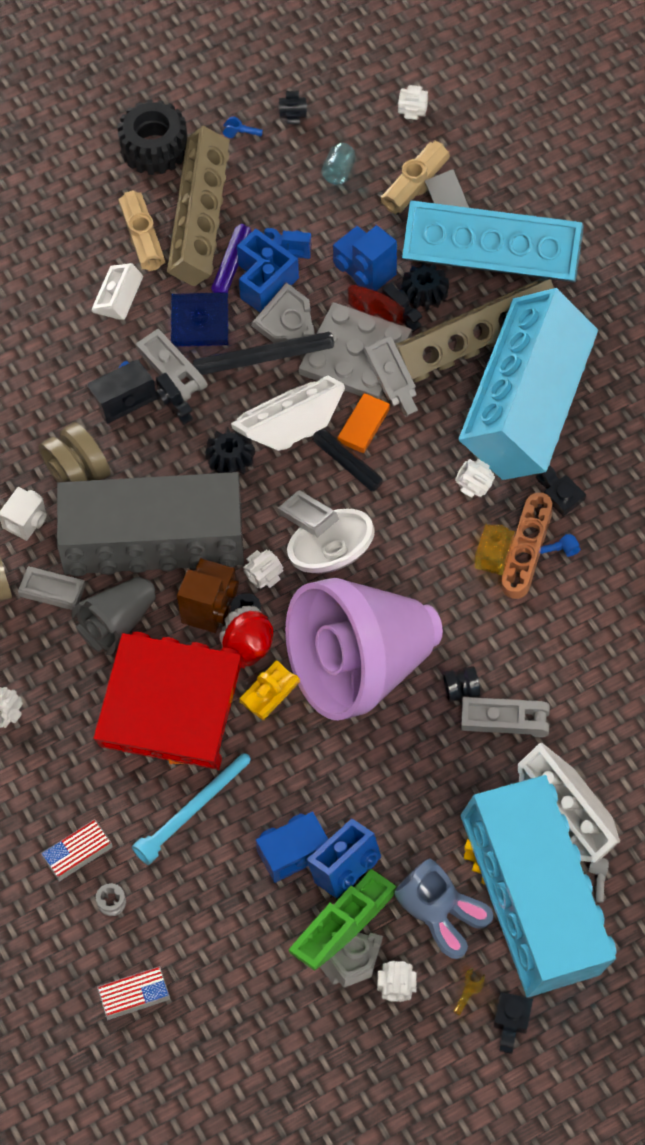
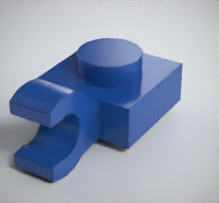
[264,228,312,259]

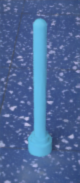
[132,753,250,865]

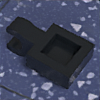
[536,465,586,517]
[494,992,533,1054]

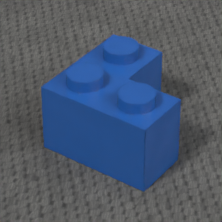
[333,225,397,294]
[237,229,299,312]

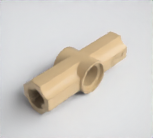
[381,141,450,215]
[119,190,165,272]

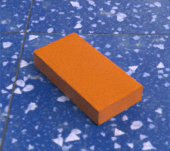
[338,393,390,454]

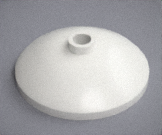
[287,509,375,574]

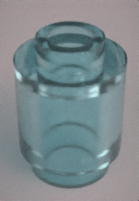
[321,143,355,184]

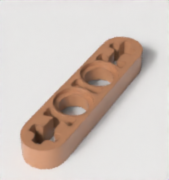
[502,493,553,599]

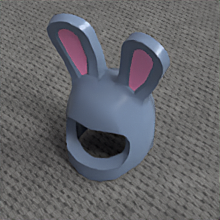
[394,859,494,959]

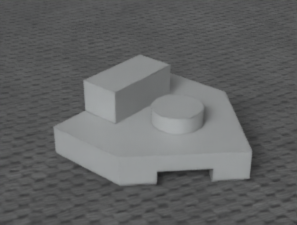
[251,283,315,343]
[320,933,383,988]

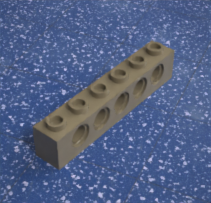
[167,125,230,287]
[395,278,554,382]

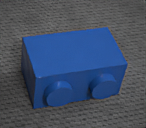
[256,812,329,883]

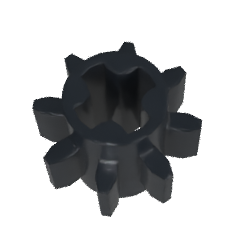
[279,91,307,125]

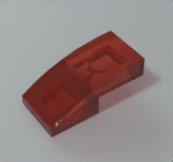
[348,285,405,326]

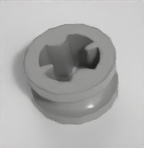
[96,883,126,916]

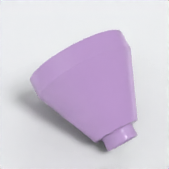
[285,578,443,720]

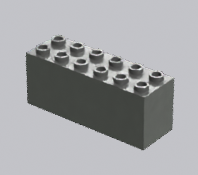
[57,472,244,576]

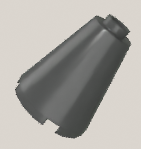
[72,577,156,655]

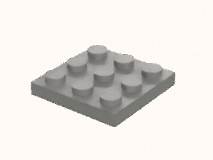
[299,302,412,399]

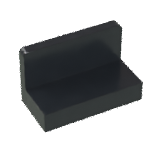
[87,360,158,424]

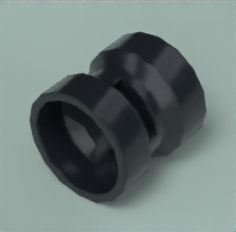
[443,666,480,702]

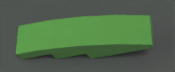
[289,869,397,971]

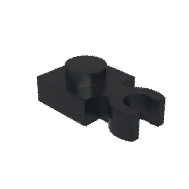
[382,283,422,332]
[155,372,193,425]

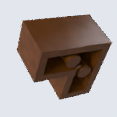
[177,558,239,633]

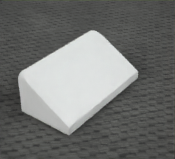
[91,263,143,320]

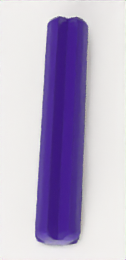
[212,224,251,297]

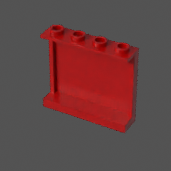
[93,632,246,770]

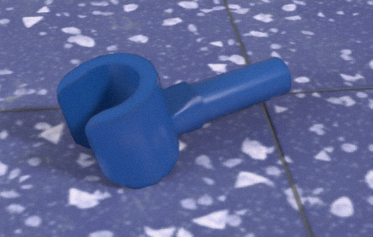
[223,116,263,138]
[540,534,580,557]

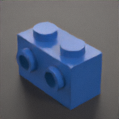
[307,819,381,899]

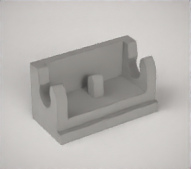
[425,169,469,208]

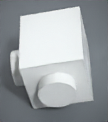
[0,487,47,541]

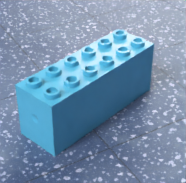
[402,200,584,282]
[458,288,598,480]
[460,775,616,998]

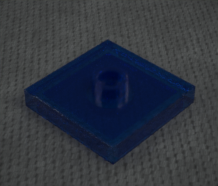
[171,292,229,347]

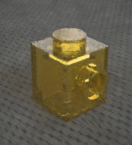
[475,524,515,576]

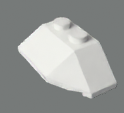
[231,376,345,451]
[518,743,620,862]

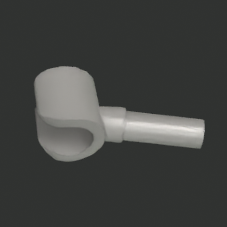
[588,858,609,903]

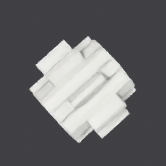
[398,85,428,120]
[455,459,495,498]
[243,549,283,589]
[0,687,23,728]
[377,961,417,1002]

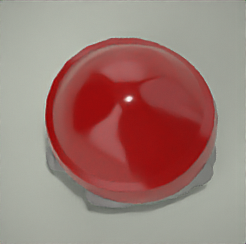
[219,606,274,666]

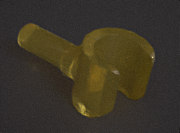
[453,968,485,1016]

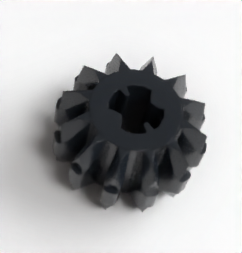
[401,262,449,312]
[205,427,255,475]

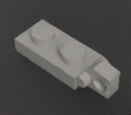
[363,335,418,417]

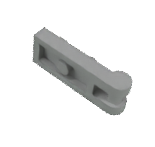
[136,329,207,401]
[461,697,550,737]

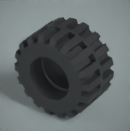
[117,100,188,175]

